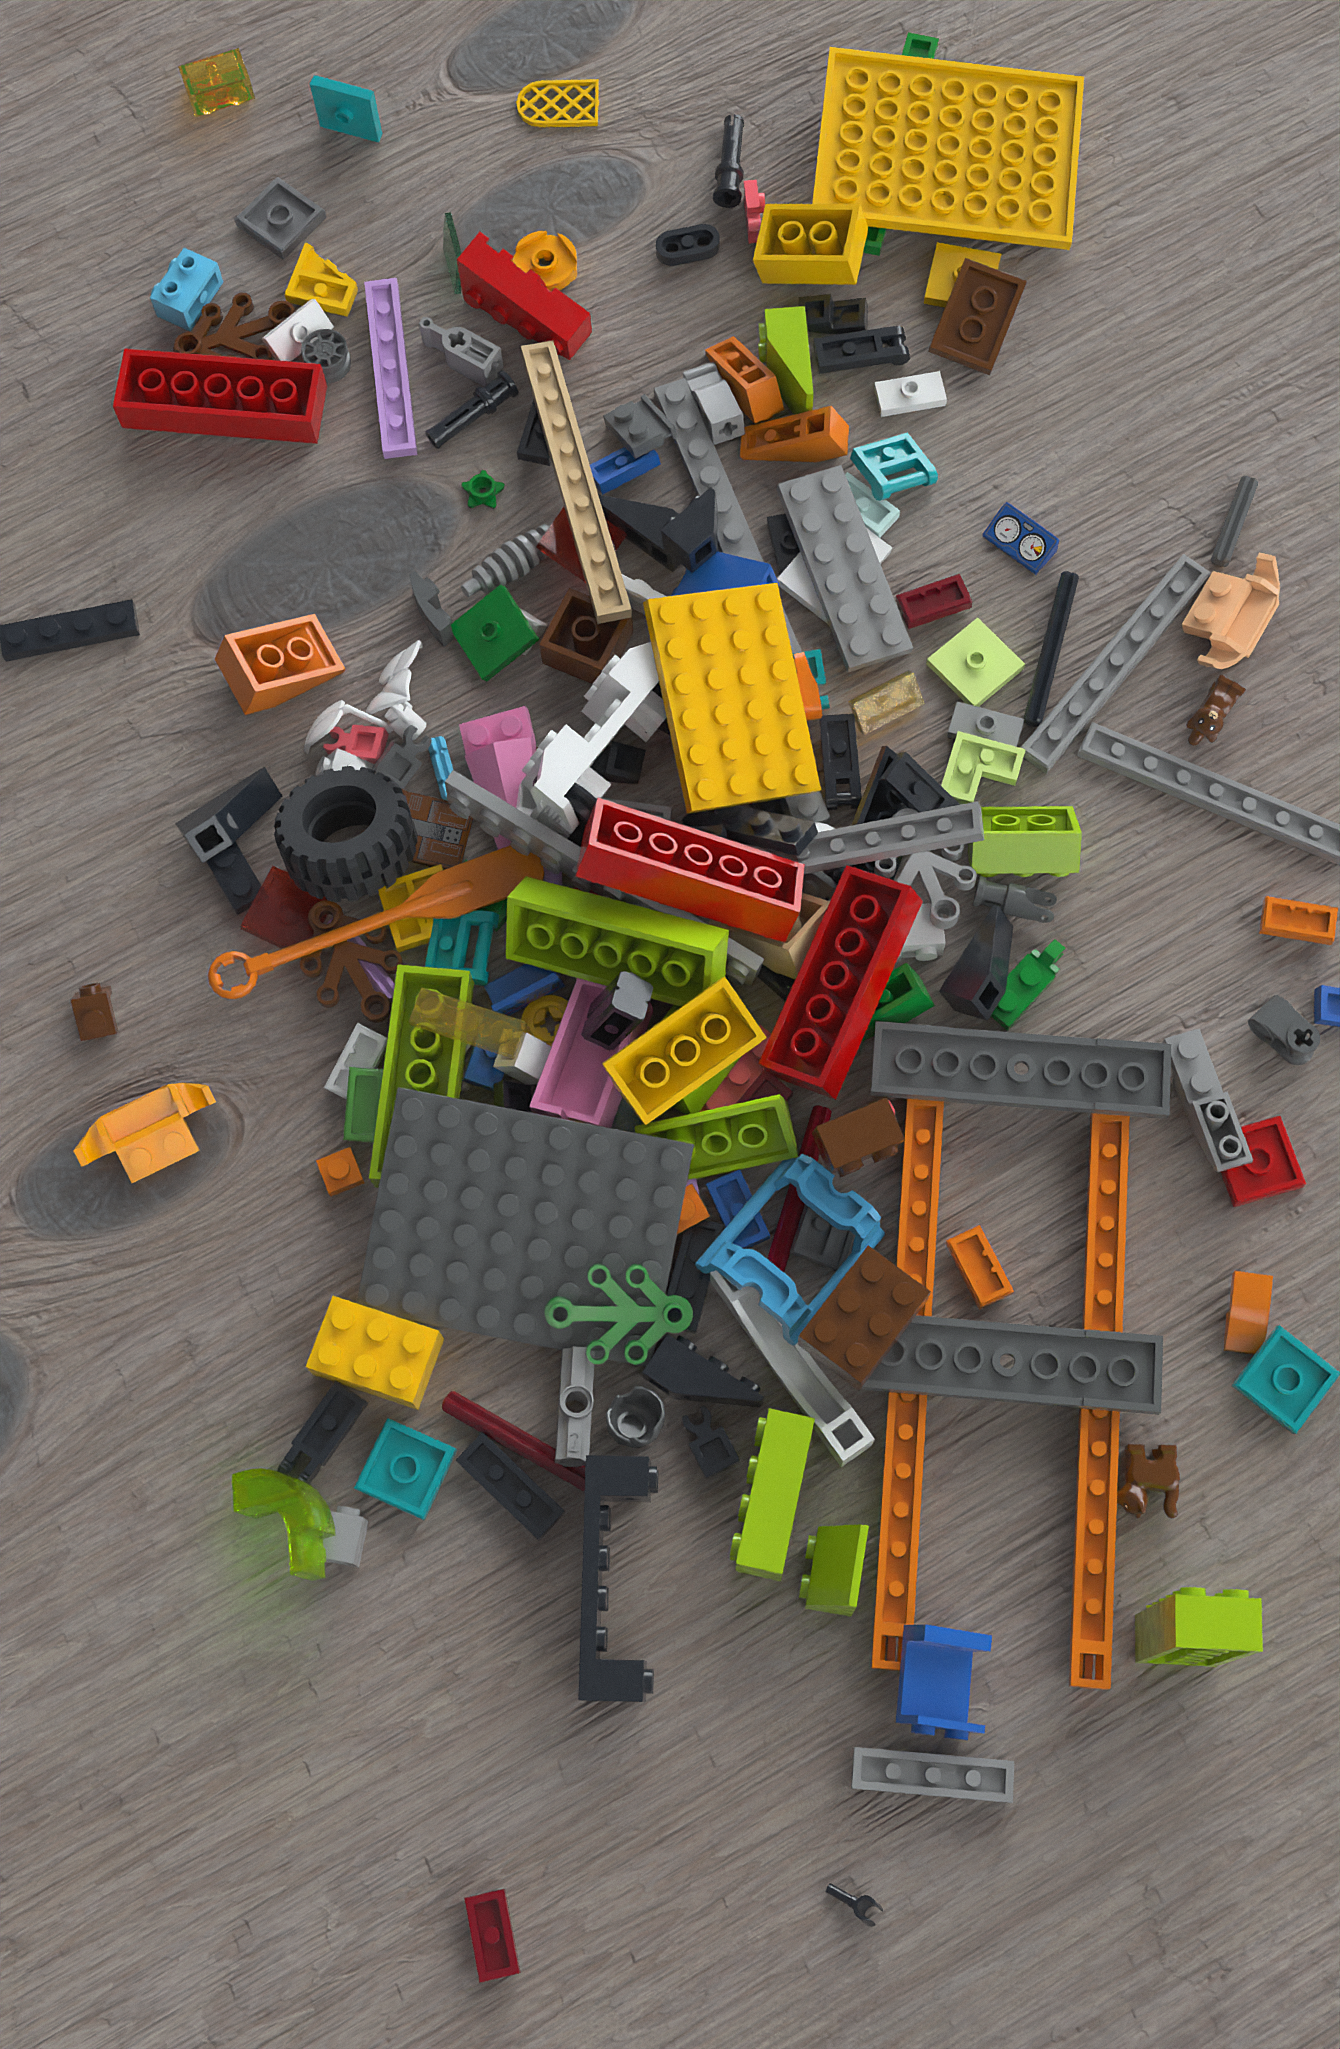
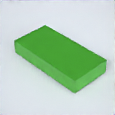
[343,1067,383,1142]

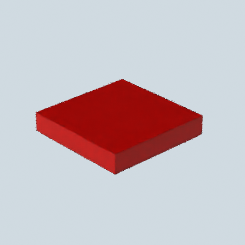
[1220,1116,1306,1207]

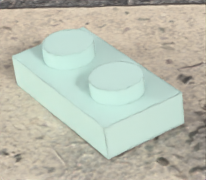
[845,472,900,538]

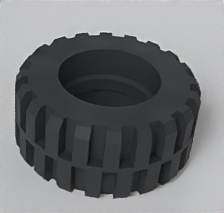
[274,766,418,902]

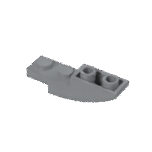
[1162,1029,1253,1173]

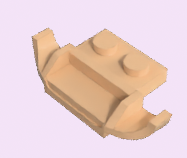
[1182,552,1280,669]

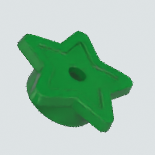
[461,470,505,509]

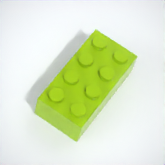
[730,1408,815,1582]

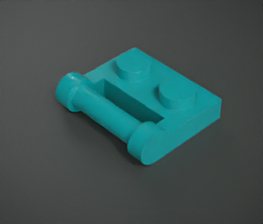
[850,432,938,501]
[425,911,499,986]

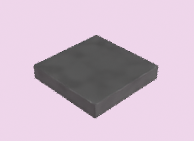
[234,177,326,260]

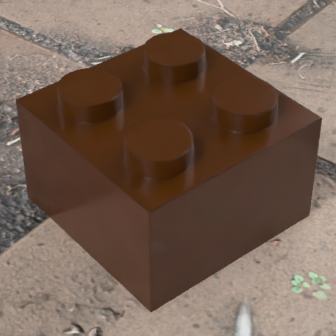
[539,588,633,684]
[812,1097,905,1178]

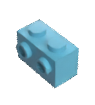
[150,248,223,331]

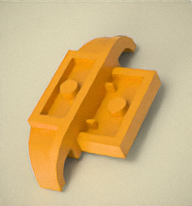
[73,1083,216,1183]

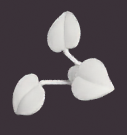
[304,640,427,754]

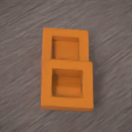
[1223,1271,1273,1355]

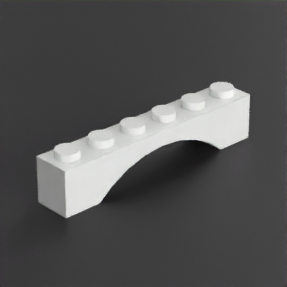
[710,1271,875,1467]

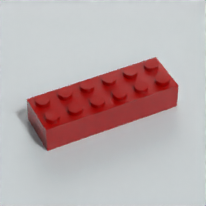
[113,349,327,444]
[575,797,805,943]
[758,865,923,1100]

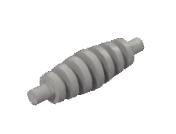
[461,521,569,597]

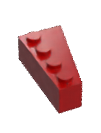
[457,231,592,360]

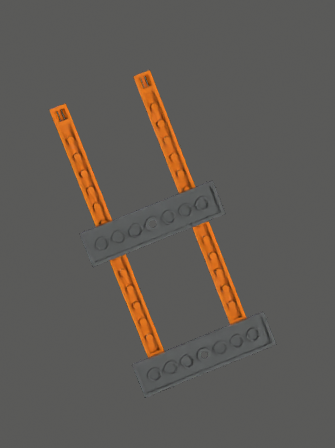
[851,1021,1171,1690]

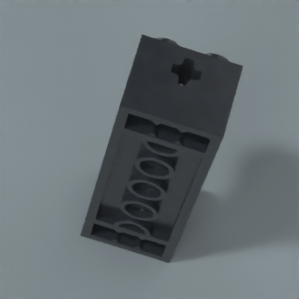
[578,1455,659,1702]

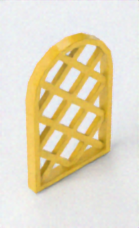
[516,79,600,127]

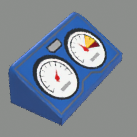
[983,502,1059,575]

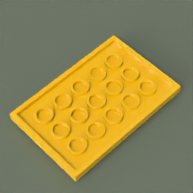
[643,583,821,813]

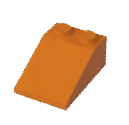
[215,614,345,715]

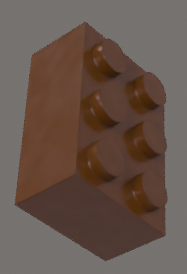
[797,1245,931,1391]

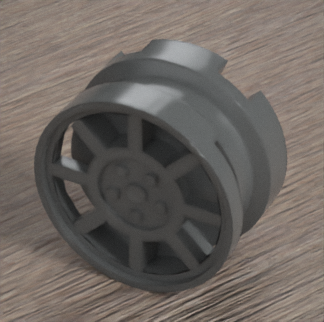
[301,329,351,383]

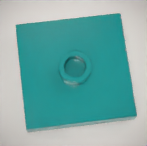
[310,75,383,143]
[1231,1325,1340,1434]
[354,1418,457,1521]

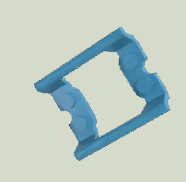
[695,1154,885,1346]

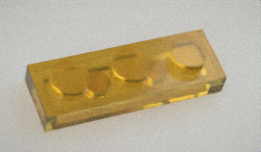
[409,987,527,1059]

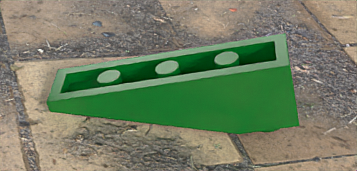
[861,962,935,1042]

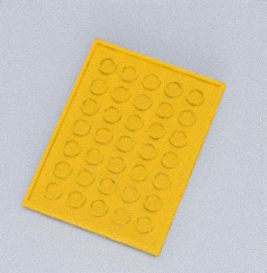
[812,47,1084,250]

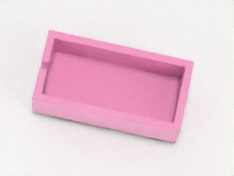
[529,978,653,1128]

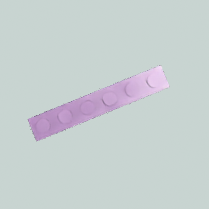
[364,278,417,459]

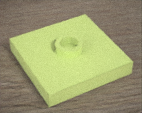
[926,618,1025,707]

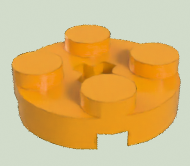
[512,231,577,291]

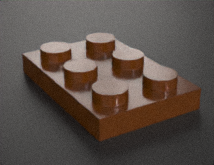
[928,258,1027,375]

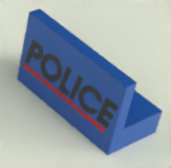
[484,964,565,1018]

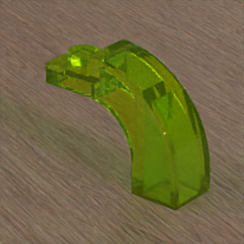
[232,1468,336,1581]

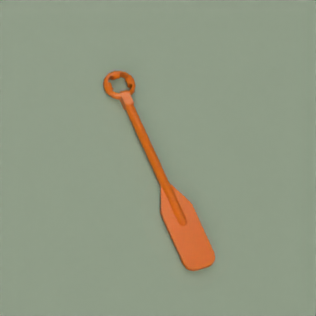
[208,845,545,999]

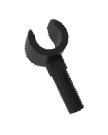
[826,1883,883,1927]

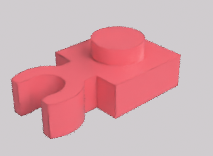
[744,180,765,244]
[323,725,389,764]

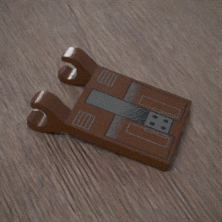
[402,789,473,870]

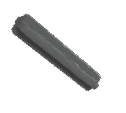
[1211,476,1258,567]

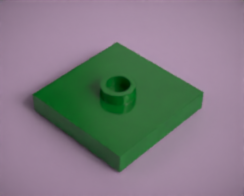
[451,584,539,682]

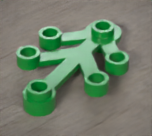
[544,1264,693,1365]

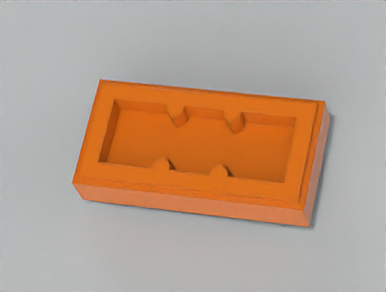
[1259,896,1338,945]
[945,1225,1014,1310]

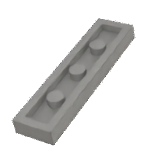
[851,1747,1014,1803]

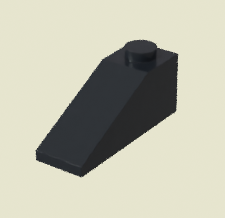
[598,494,681,572]

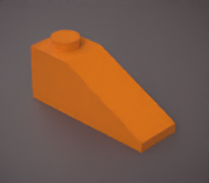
[705,336,784,424]
[740,406,849,462]

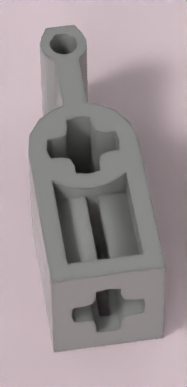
[419,317,504,386]
[683,362,745,445]

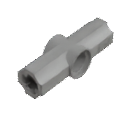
[555,1346,595,1467]

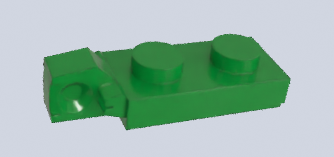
[990,939,1066,1031]

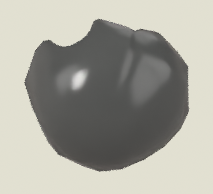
[606,1386,665,1448]

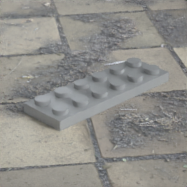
[776,465,913,673]

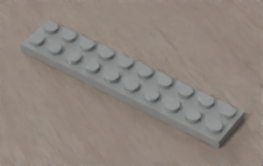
[445,770,764,987]

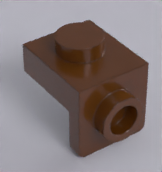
[71,983,118,1041]

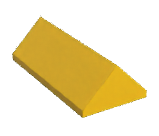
[602,977,767,1125]

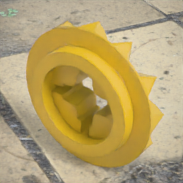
[521,995,569,1047]

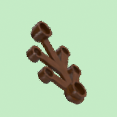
[173,293,295,360]
[300,900,403,1023]

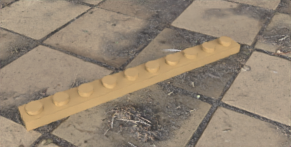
[521,340,632,624]

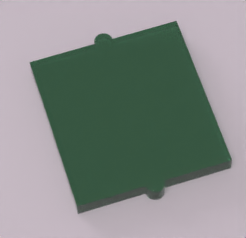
[443,212,462,294]

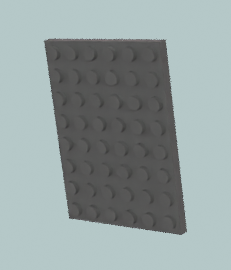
[357,1087,694,1367]

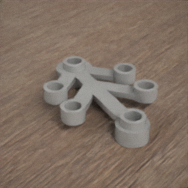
[874,808,977,929]

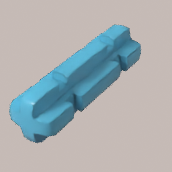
[428,736,453,801]

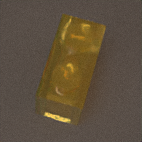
[178,48,255,117]

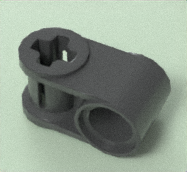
[1248,995,1320,1065]

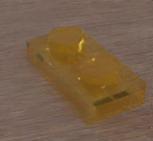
[848,670,925,735]

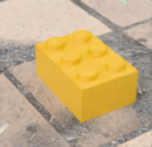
[753,204,868,285]
[306,1296,444,1410]

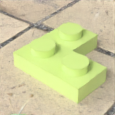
[941,731,1026,805]

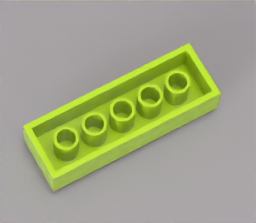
[506,876,729,1007]
[369,965,474,1188]
[1135,1587,1263,1667]

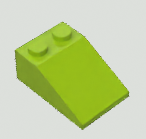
[758,306,814,415]
[799,1524,869,1617]

